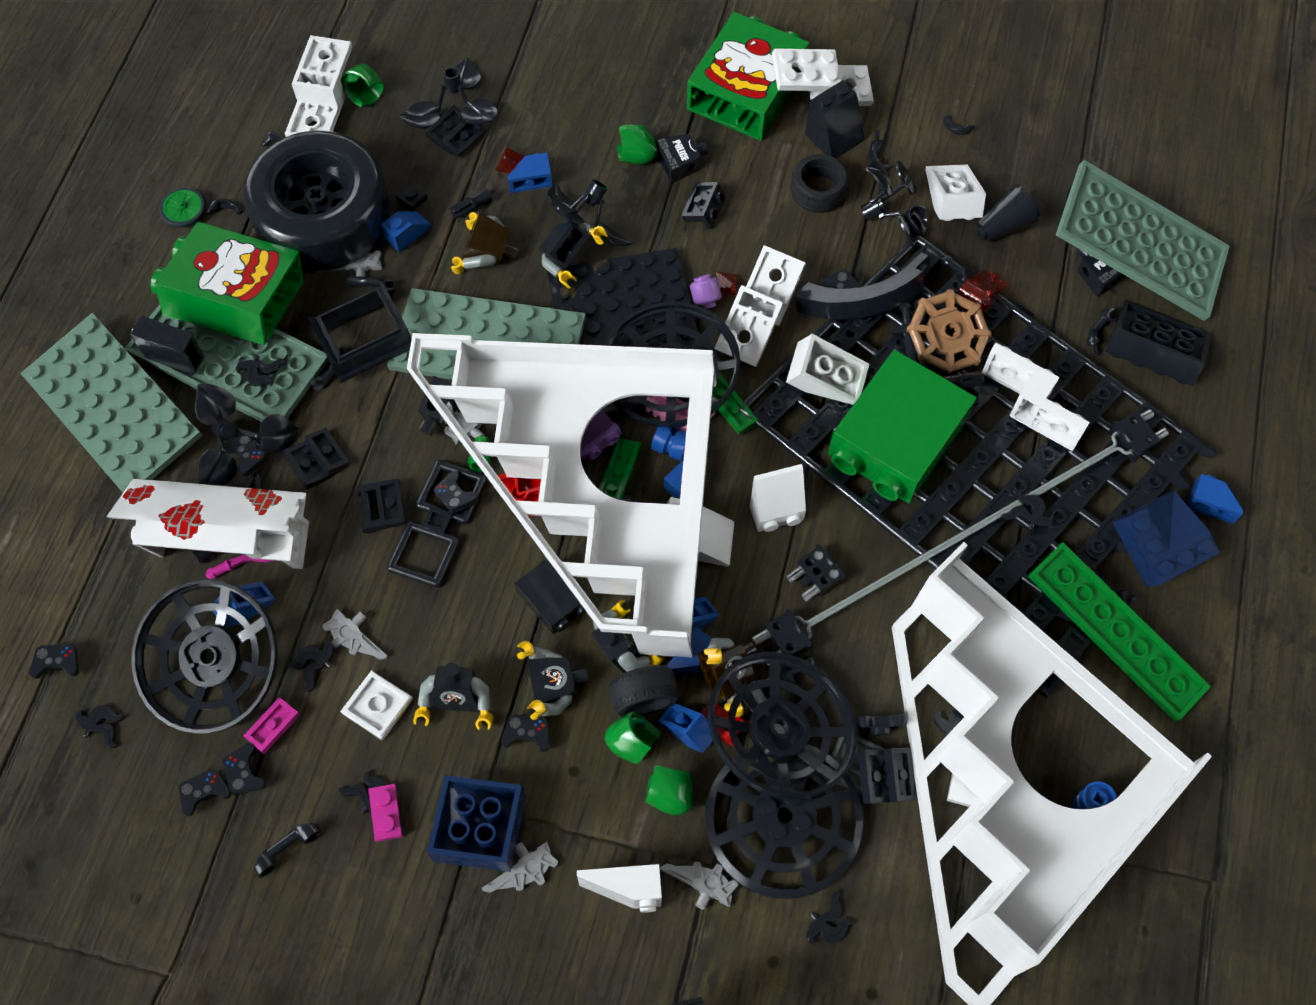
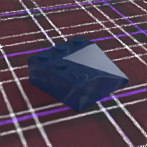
[1113,490,1220,587]
[427,775,526,872]

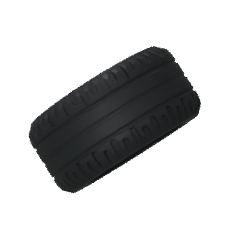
[790,154,849,213]
[609,665,679,717]

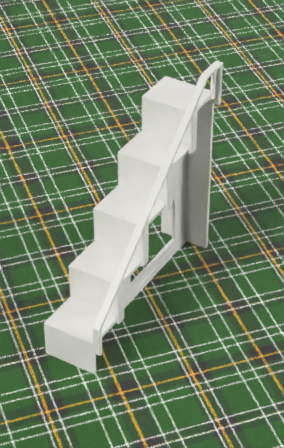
[407,333,716,658]
[892,542,1212,1005]

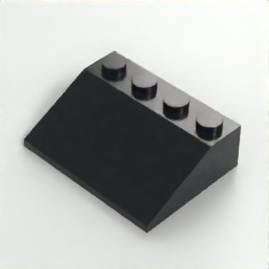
[1105,300,1211,386]

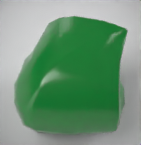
[341,63,384,107]
[617,125,659,165]
[604,711,661,765]
[645,765,693,816]

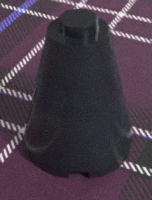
[976,184,1040,242]

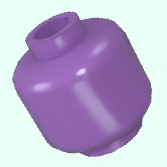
[690,274,722,309]

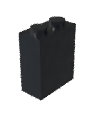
[130,315,205,376]
[514,559,591,634]

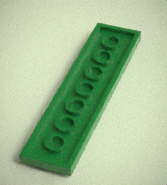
[1028,542,1211,722]

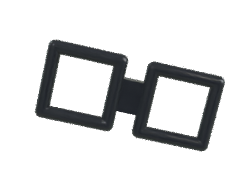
[387,460,488,588]

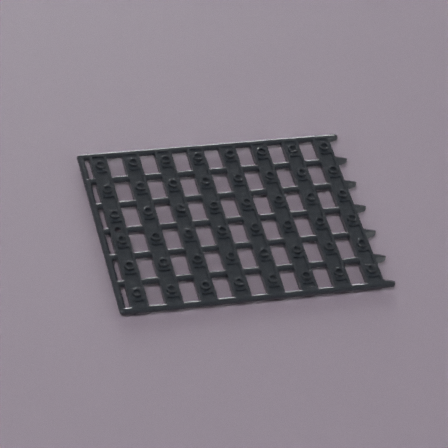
[739,235,1217,631]

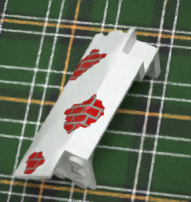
[106,479,309,569]

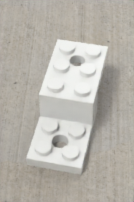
[285,35,352,137]
[772,49,874,106]
[715,245,806,367]
[982,343,1090,451]

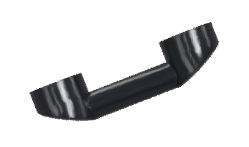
[254,823,322,878]

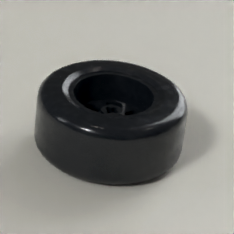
[243,130,390,271]

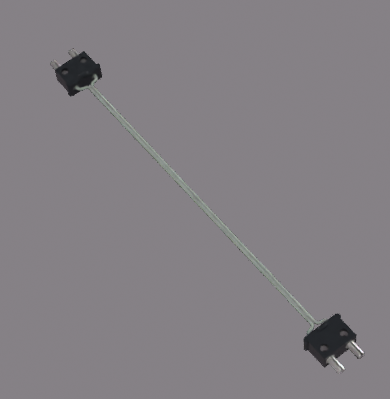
[752,410,1169,666]

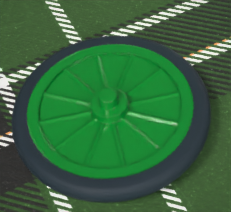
[159,188,206,227]

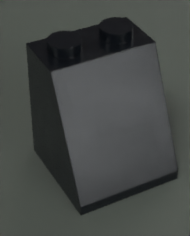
[805,80,865,158]

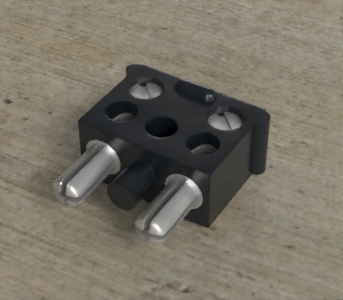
[787,544,845,601]

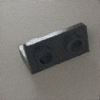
[681,182,726,229]

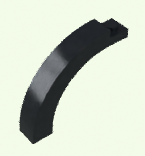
[794,253,930,320]

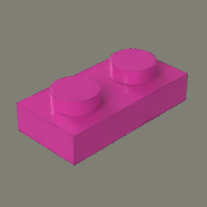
[244,697,300,754]
[369,784,403,842]

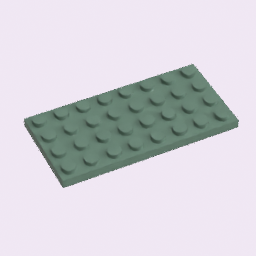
[1056,160,1230,321]
[387,288,586,380]
[125,304,329,422]
[20,313,203,492]

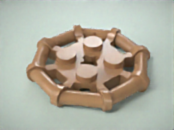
[907,289,992,375]

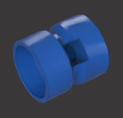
[651,427,686,462]
[1073,781,1117,810]

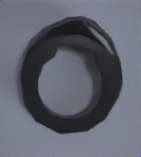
[905,205,927,235]

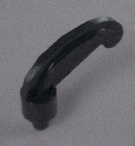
[943,115,975,135]
[207,198,242,214]

